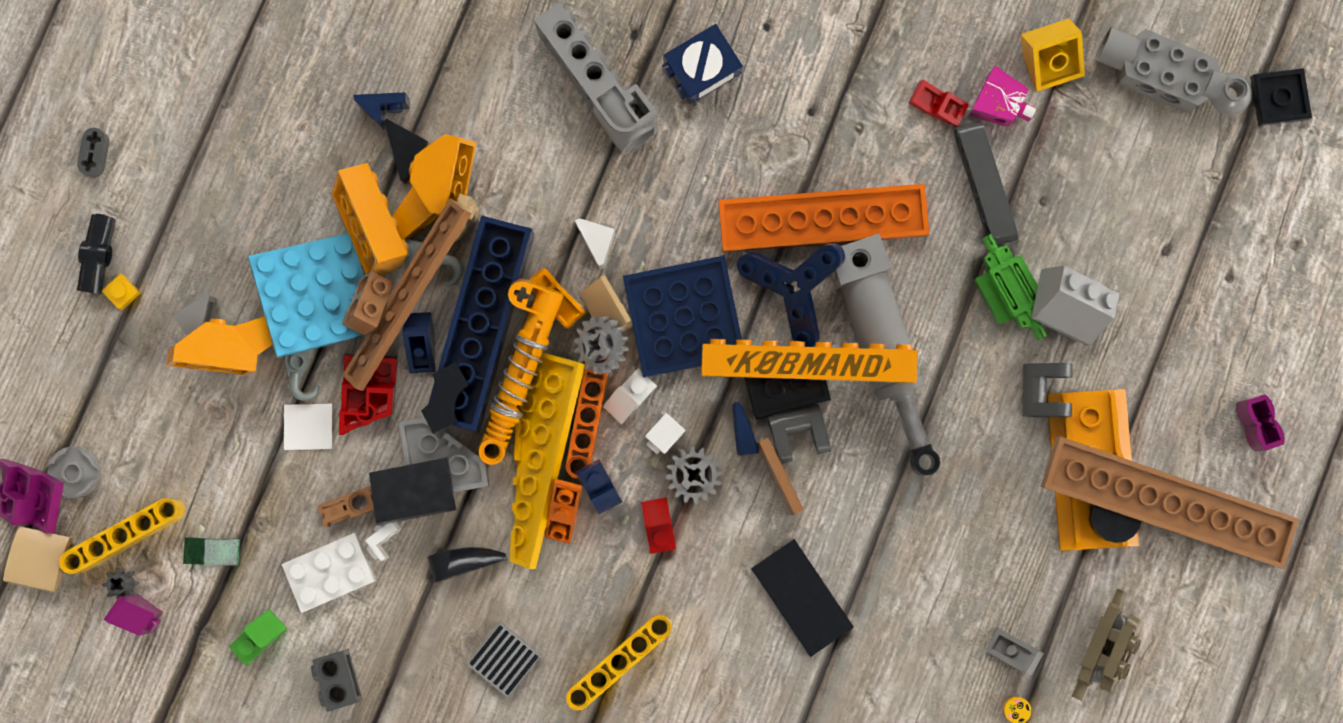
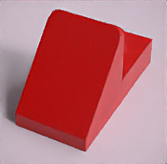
[641,497,676,554]

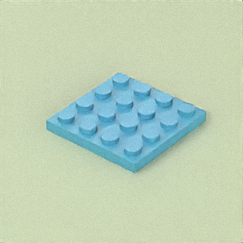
[248,233,366,358]

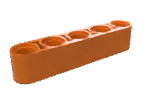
[566,357,609,479]

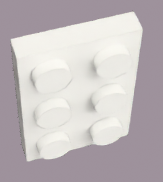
[282,533,376,613]

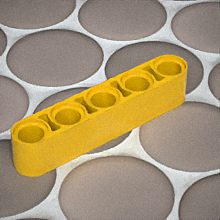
[59,498,185,574]
[566,614,671,711]

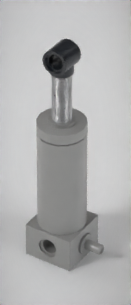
[826,234,941,476]

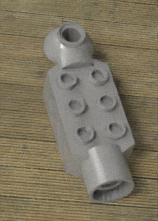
[1095,27,1252,115]

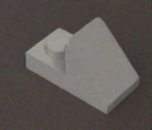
[985,628,1044,677]

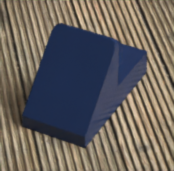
[354,92,410,130]

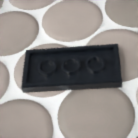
[751,539,854,657]

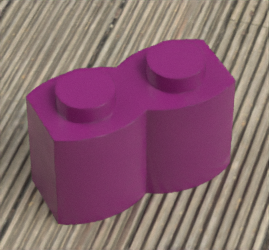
[1236,394,1285,452]

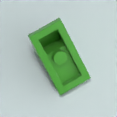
[228,609,288,666]

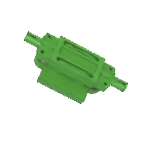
[973,234,1047,341]

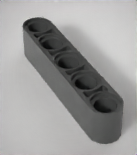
[954,121,1018,246]

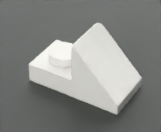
[603,369,657,424]

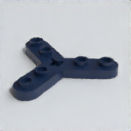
[737,243,845,347]

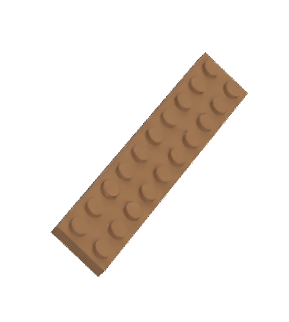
[1040,436,1299,569]

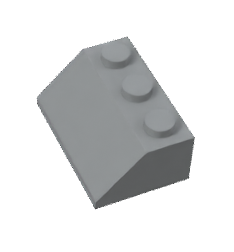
[1031,265,1119,346]

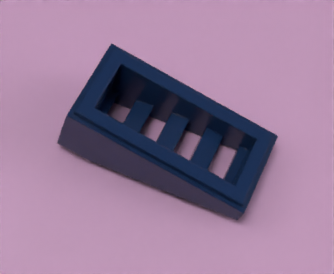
[732,402,759,456]

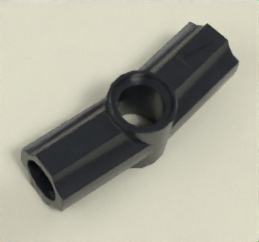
[77,213,116,294]

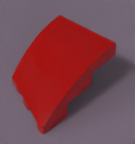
[339,354,398,435]

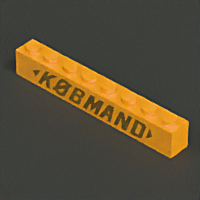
[702,339,918,383]

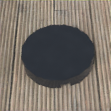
[1088,504,1142,543]

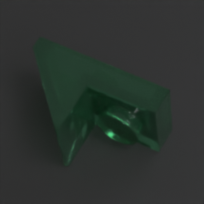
[183,537,240,566]

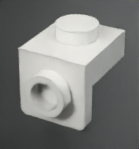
[365,522,401,561]

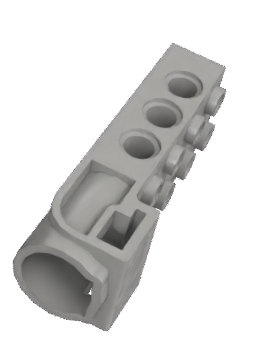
[534,2,658,155]

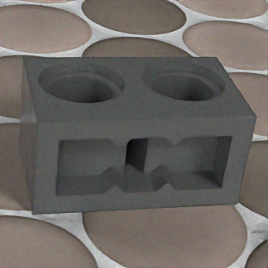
[311,648,363,712]

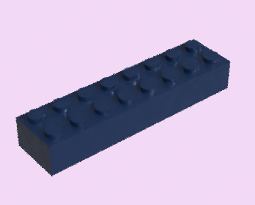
[428,215,534,433]

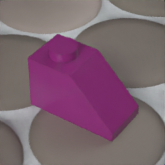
[104,594,163,636]

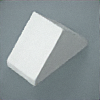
[575,218,615,270]

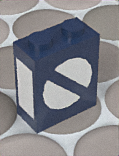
[662,24,743,104]

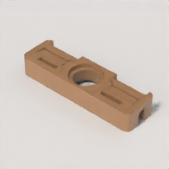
[318,486,374,527]

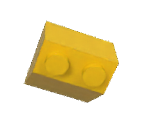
[1021,18,1085,92]

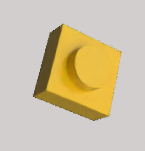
[102,273,141,310]

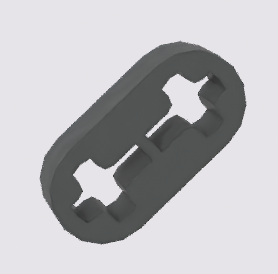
[77,128,109,178]

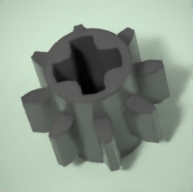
[102,567,139,599]

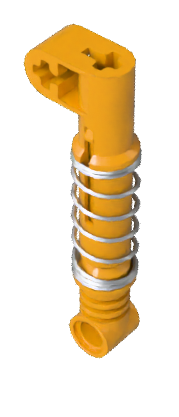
[479,279,564,465]

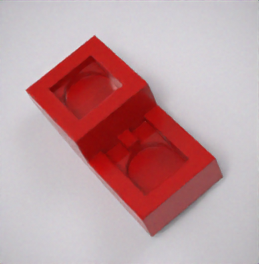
[908,79,969,127]

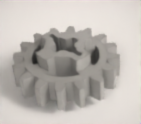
[574,316,629,374]
[666,447,723,504]

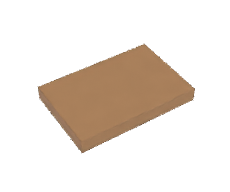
[757,438,803,515]

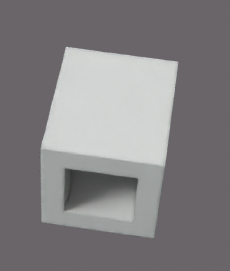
[645,413,686,455]

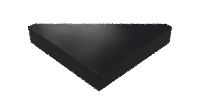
[384,118,428,183]

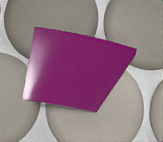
[0,459,64,533]

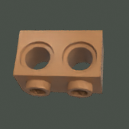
[342,271,394,336]

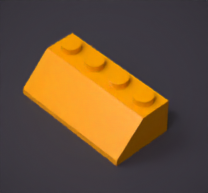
[331,163,408,277]

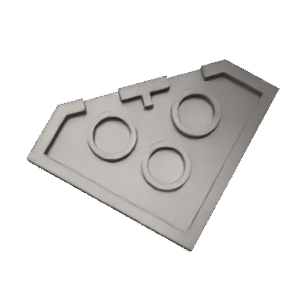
[398,417,489,492]

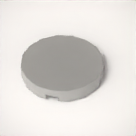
[47,447,101,499]

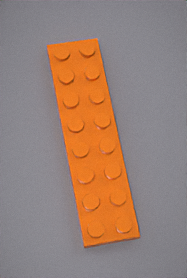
[718,184,930,252]

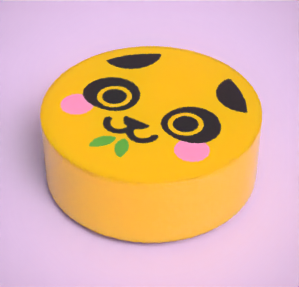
[1003,696,1031,723]

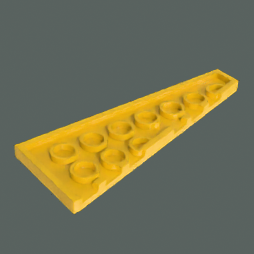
[509,352,585,569]

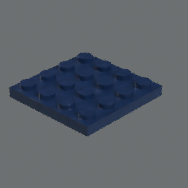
[623,255,742,378]

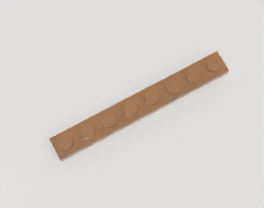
[343,198,472,391]

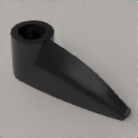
[427,547,507,582]

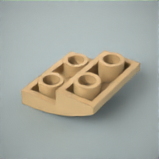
[3,526,72,593]

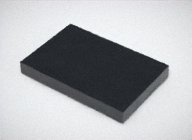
[744,377,831,420]
[369,457,456,525]

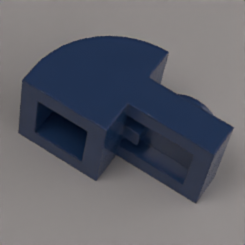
[576,459,623,515]

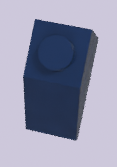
[402,312,436,373]

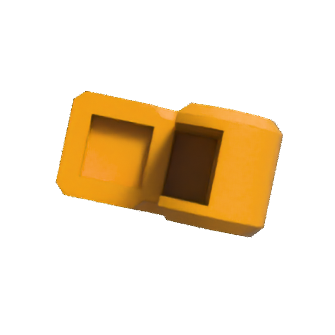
[529,268,585,329]

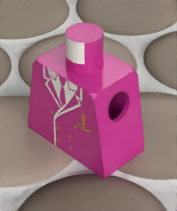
[969,66,1036,127]

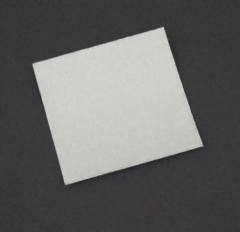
[284,403,332,450]

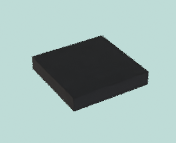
[1250,68,1312,126]

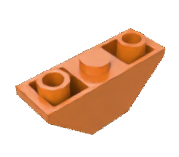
[545,479,584,544]

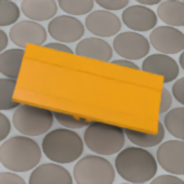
[1047,389,1139,551]

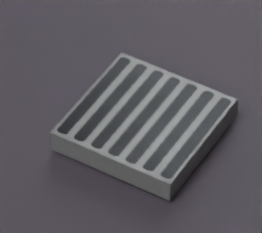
[467,622,542,698]

